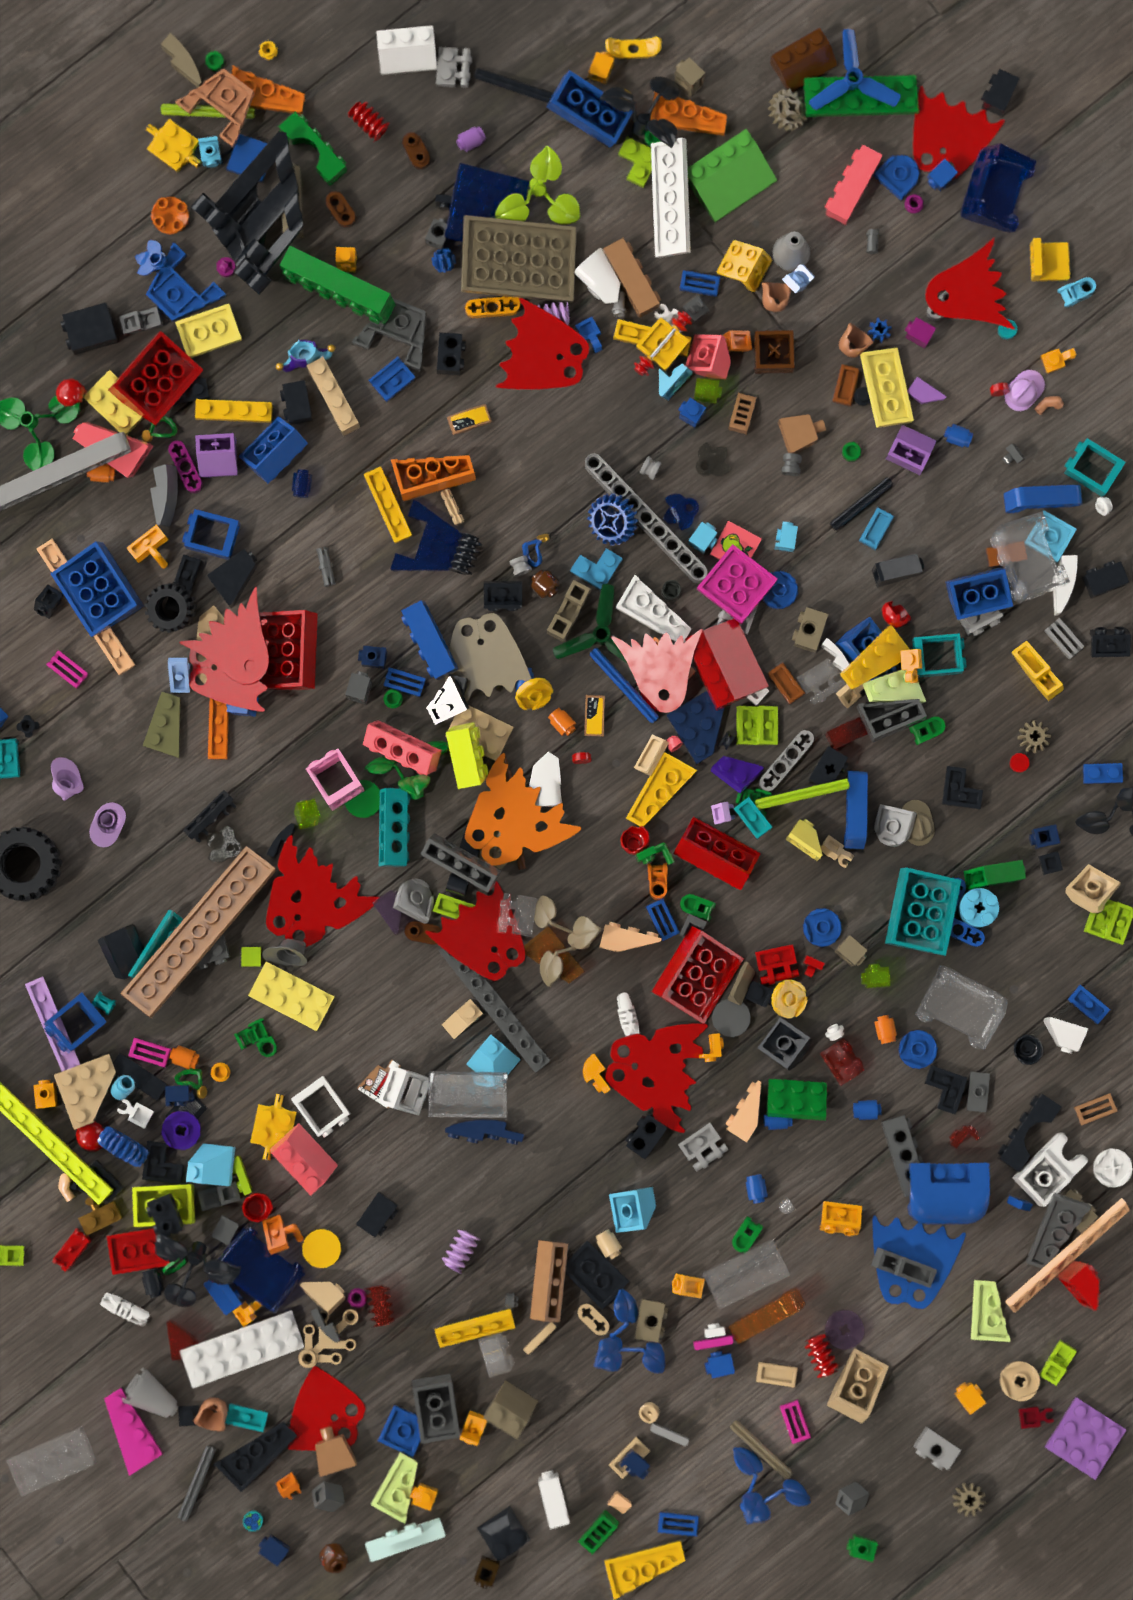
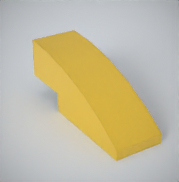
[1012,641,1064,702]

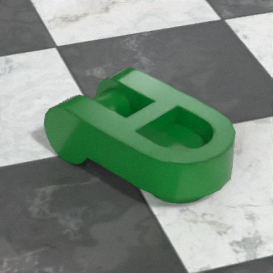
[909,716,945,745]
[680,894,716,922]
[732,1216,763,1252]

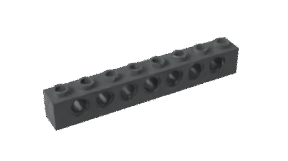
[439,948,550,1073]

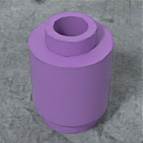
[456,127,486,152]

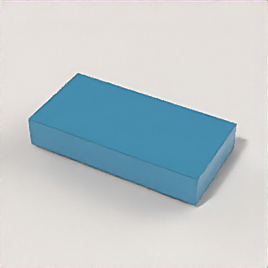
[859,507,894,550]

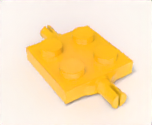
[146,119,202,172]
[250,1094,296,1160]

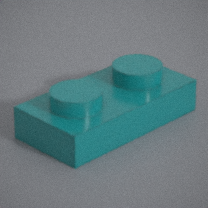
[734,797,772,839]
[225,1403,268,1432]

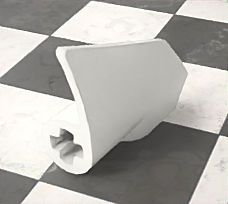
[575,248,620,304]
[529,752,562,807]

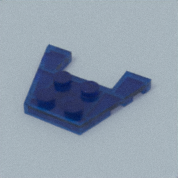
[390,499,462,571]

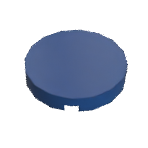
[762,571,798,609]
[803,908,842,947]
[898,1030,937,1069]

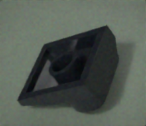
[758,1017,812,1071]
[477,1506,531,1562]

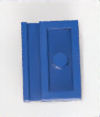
[369,356,416,403]

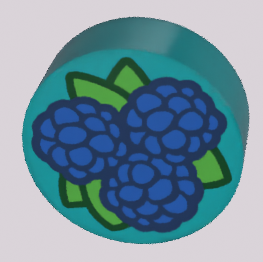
[243,1511,263,1531]

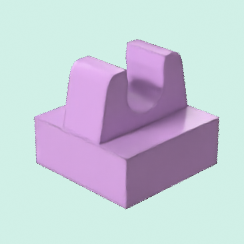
[711,802,735,825]

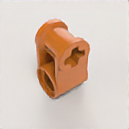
[648,863,668,900]

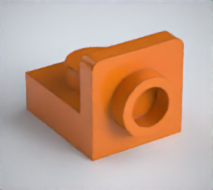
[722,331,752,353]

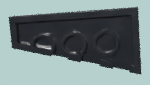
[214,1421,298,1492]

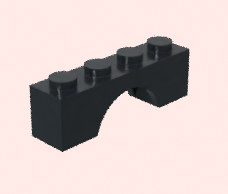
[997,1094,1062,1172]

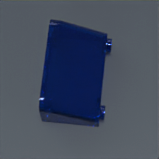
[960,143,1037,233]
[218,1226,306,1313]

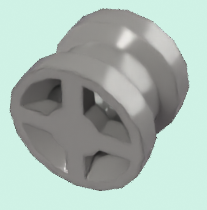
[640,456,662,480]
[509,555,532,577]

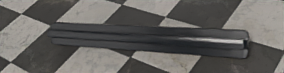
[475,68,554,103]

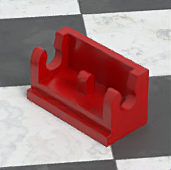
[53,1228,92,1272]

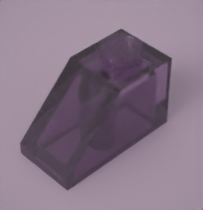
[373,890,402,935]

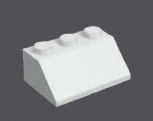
[377,26,437,75]

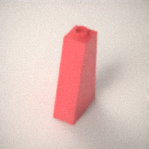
[72,422,153,478]

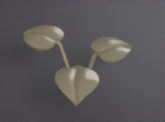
[534,896,601,987]

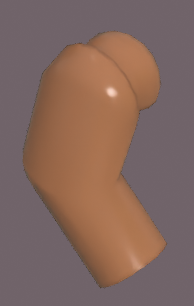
[1034,396,1064,415]

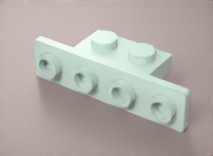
[365,1518,445,1562]

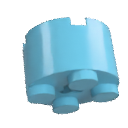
[958,888,999,928]

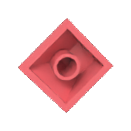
[686,334,731,379]

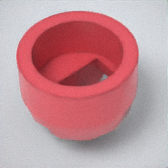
[667,735,683,752]

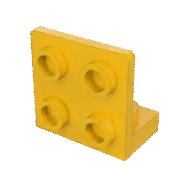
[1030,238,1070,281]
[717,240,772,292]

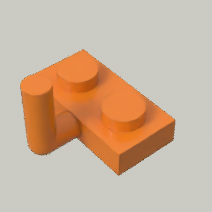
[262,1215,304,1255]

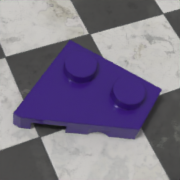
[711,756,764,794]

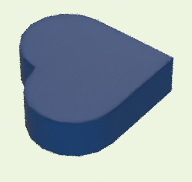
[1007,1195,1033,1211]

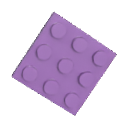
[1044,1397,1126,1480]

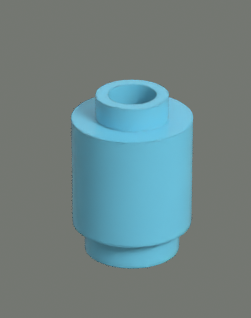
[110,1075,135,1100]

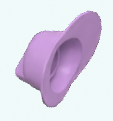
[1005,370,1045,411]
[51,757,84,801]
[89,802,126,847]

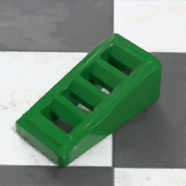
[578,1510,619,1555]

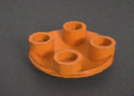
[151,197,189,234]

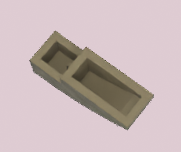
[161,33,203,88]

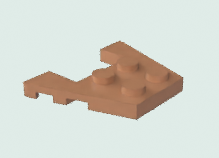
[175,69,254,148]

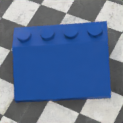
[50,541,144,637]

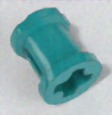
[92,991,117,1015]

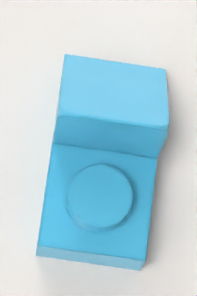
[659,363,693,400]

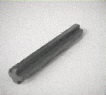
[178,1445,216,1521]

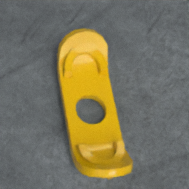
[606,36,662,58]

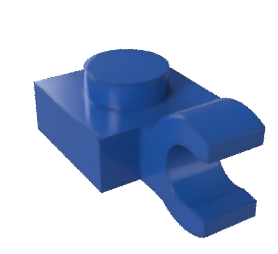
[575,317,602,353]

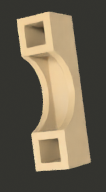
[306,357,360,436]

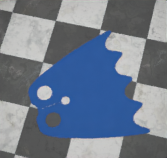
[873,1215,966,1309]

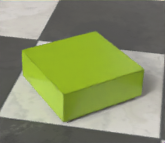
[241,947,261,967]

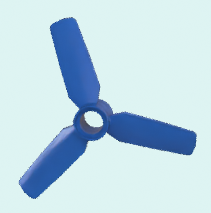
[809,29,900,110]

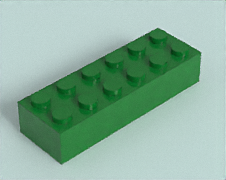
[279,246,396,325]

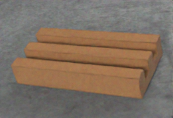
[1074,1093,1118,1125]

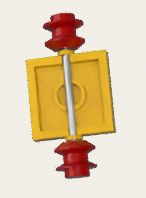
[634,311,692,376]

